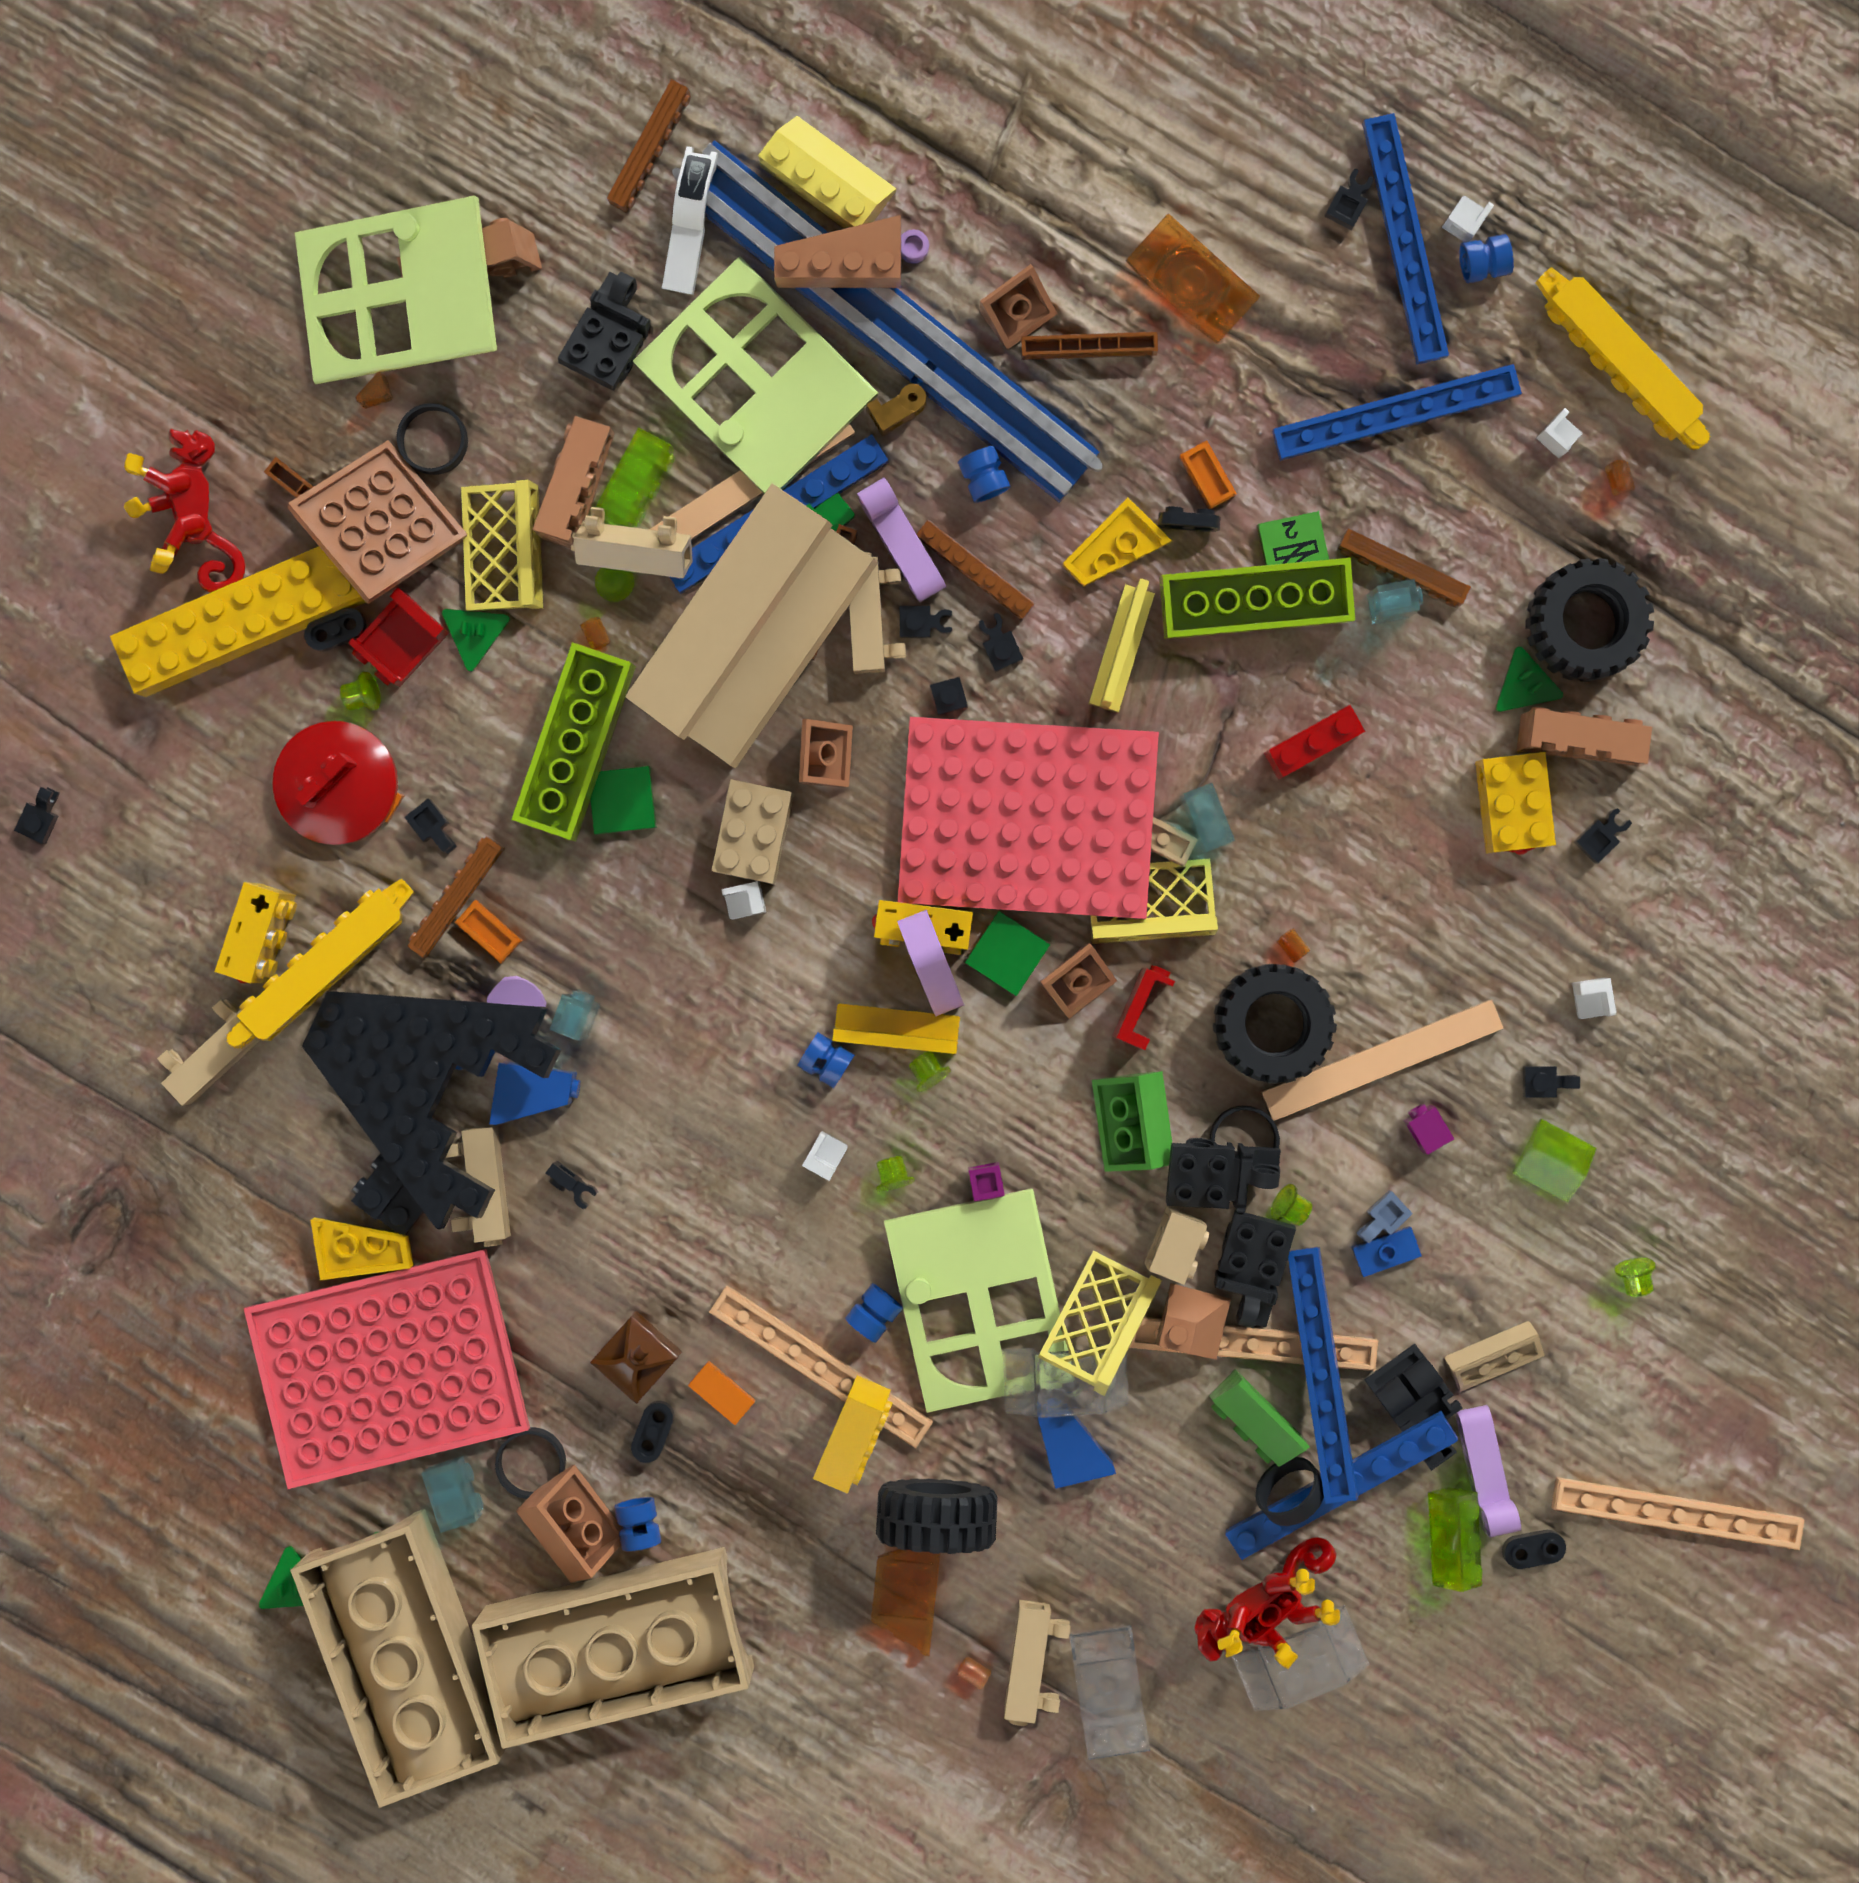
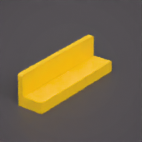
[832,1004,960,1054]

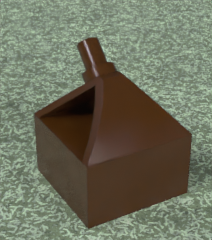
[590,1311,682,1404]

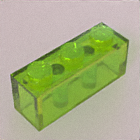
[596,427,676,527]
[1428,1487,1482,1592]

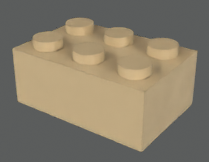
[712,779,794,885]

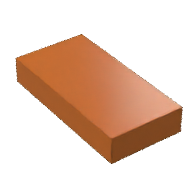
[1179,440,1237,509]
[454,900,523,964]
[688,1361,756,1425]

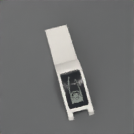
[662,147,718,295]

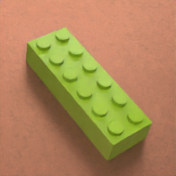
[1159,558,1355,639]
[511,642,636,842]

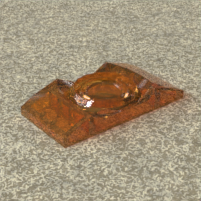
[1126,213,1260,344]

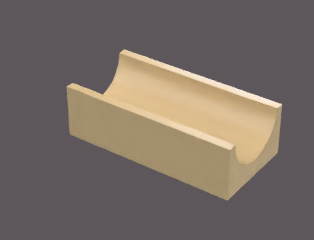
[625,483,878,768]
[291,1509,506,1808]
[472,1547,754,1749]

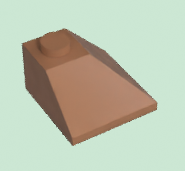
[1155,1283,1231,1359]

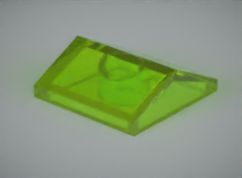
[1512,1119,1597,1202]

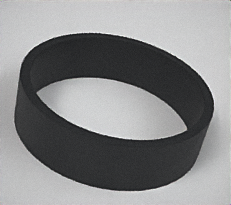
[397,403,468,475]
[1209,1105,1280,1148]
[495,1427,566,1499]
[1255,1457,1324,1526]

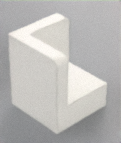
[1442,196,1494,242]
[1536,408,1583,458]
[721,881,766,920]
[1572,978,1616,1019]
[802,1131,848,1181]

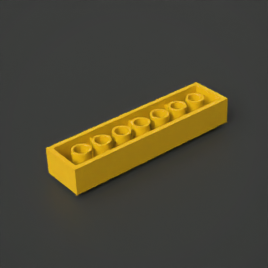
[110,546,366,697]

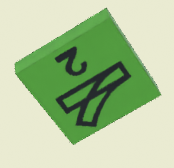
[1257,511,1329,565]

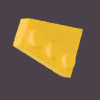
[1062,497,1172,587]
[310,1217,413,1280]

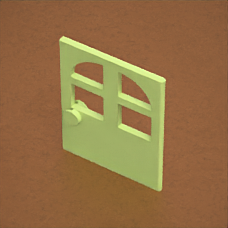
[295,196,497,384]
[633,256,879,494]
[884,1189,1075,1413]

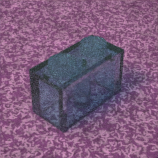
[1367,579,1423,625]
[1180,783,1235,854]
[549,990,600,1040]
[421,1456,483,1533]

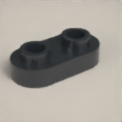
[1158,506,1221,532]
[304,607,367,652]
[631,1401,675,1463]
[1502,1530,1566,1569]

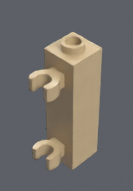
[571,507,693,578]
[849,552,906,674]
[157,999,260,1106]
[446,1125,511,1247]
[1004,1600,1071,1726]

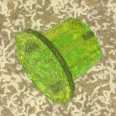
[595,568,635,602]
[340,671,381,711]
[909,1051,951,1092]
[876,1156,915,1192]
[1270,1184,1312,1226]
[1614,1257,1656,1297]

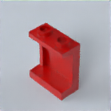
[348,587,449,687]
[1112,965,1175,1050]

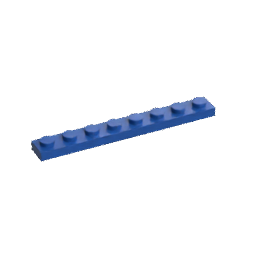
[1362,113,1449,365]
[1272,364,1522,461]
[670,434,889,594]
[1288,1247,1358,1504]
[1225,1411,1458,1560]

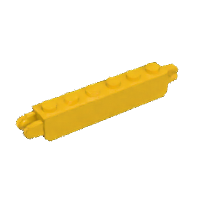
[1535,267,1711,451]
[226,879,415,1049]

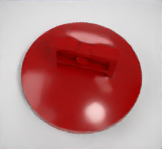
[272,721,398,845]

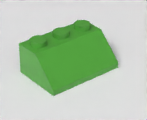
[1092,1071,1172,1172]
[1209,1369,1310,1467]

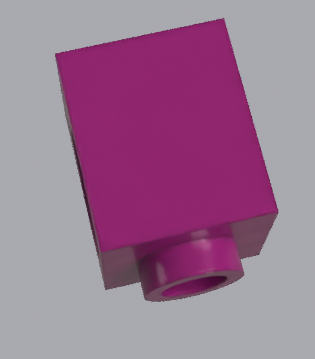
[1403,1104,1454,1155]
[968,1162,1005,1201]

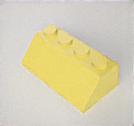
[758,116,897,229]

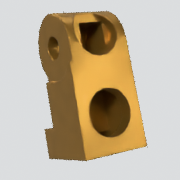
[866,384,926,437]

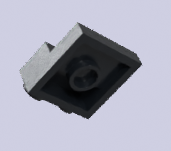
[351,1153,424,1235]

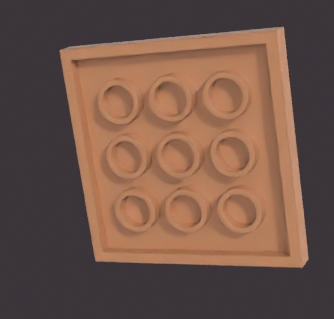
[288,440,467,604]

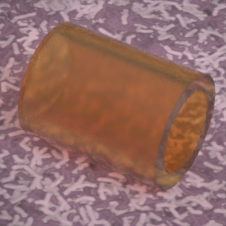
[580,616,611,650]
[1276,928,1311,963]
[956,1656,991,1690]

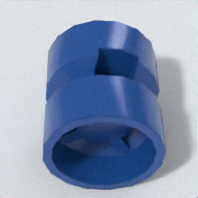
[1459,234,1514,284]
[958,446,1011,503]
[797,1032,855,1089]
[845,1283,903,1343]
[614,1497,662,1551]

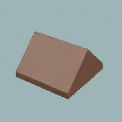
[979,264,1057,350]
[799,719,853,787]
[1039,943,1117,1019]

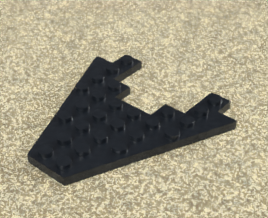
[302,991,561,1229]

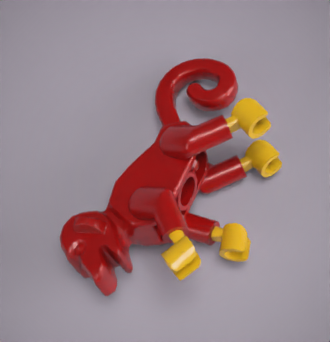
[124,429,245,593]
[1194,1537,1340,1669]

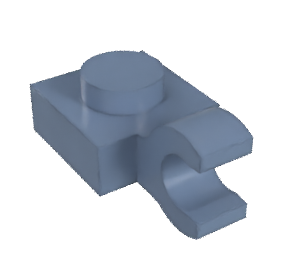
[1356,1190,1413,1243]

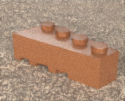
[774,215,902,288]
[397,218,542,278]
[532,416,615,549]
[1516,707,1652,766]

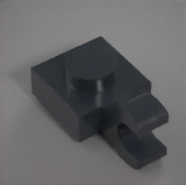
[14,787,60,844]
[404,798,457,854]
[1523,1066,1580,1098]
[545,1161,598,1209]

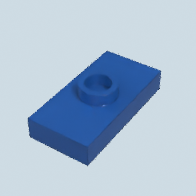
[1351,1226,1422,1277]

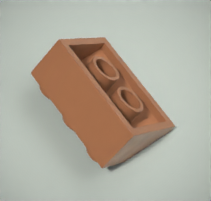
[516,1465,622,1583]

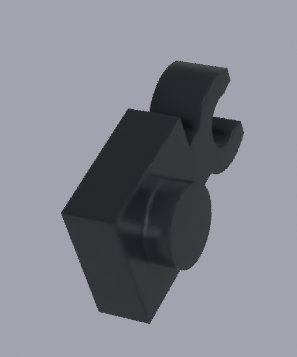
[1325,169,1373,231]
[899,606,952,638]
[979,613,1024,673]
[1574,808,1632,864]

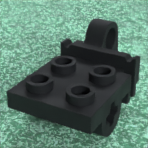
[558,272,650,391]
[1166,1138,1281,1213]
[1214,1210,1296,1328]
[1364,1343,1463,1471]

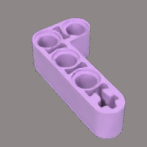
[857,478,946,603]
[897,910,964,1017]
[1455,1405,1521,1537]

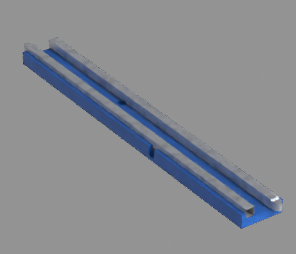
[672,140,1102,503]

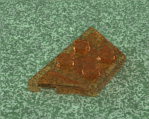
[871,1549,940,1656]

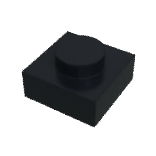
[930,676,968,716]

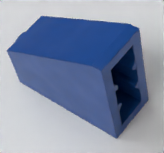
[489,1061,581,1125]
[1036,1401,1116,1489]

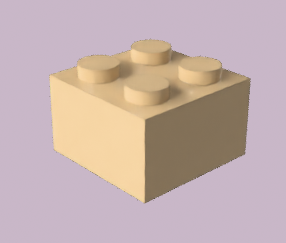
[1144,1206,1210,1285]

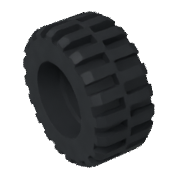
[1525,558,1654,682]
[1213,964,1337,1084]
[876,1479,998,1554]

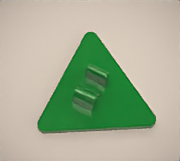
[442,609,510,672]
[1496,646,1563,712]
[259,1546,304,1609]

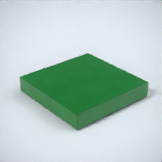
[590,766,657,835]
[965,911,1050,996]

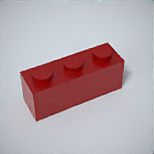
[1264,704,1366,780]

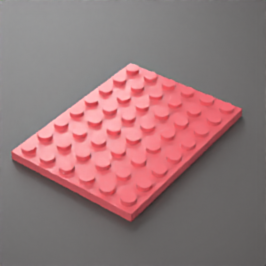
[898,717,1159,919]
[244,1248,530,1489]

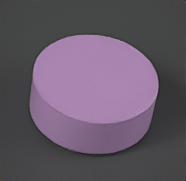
[901,230,929,263]

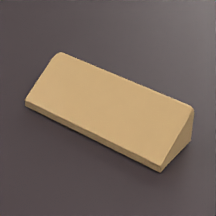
[1445,1321,1545,1392]

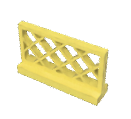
[461,480,543,611]
[1089,578,1155,713]
[1090,859,1218,944]
[1038,1250,1162,1396]

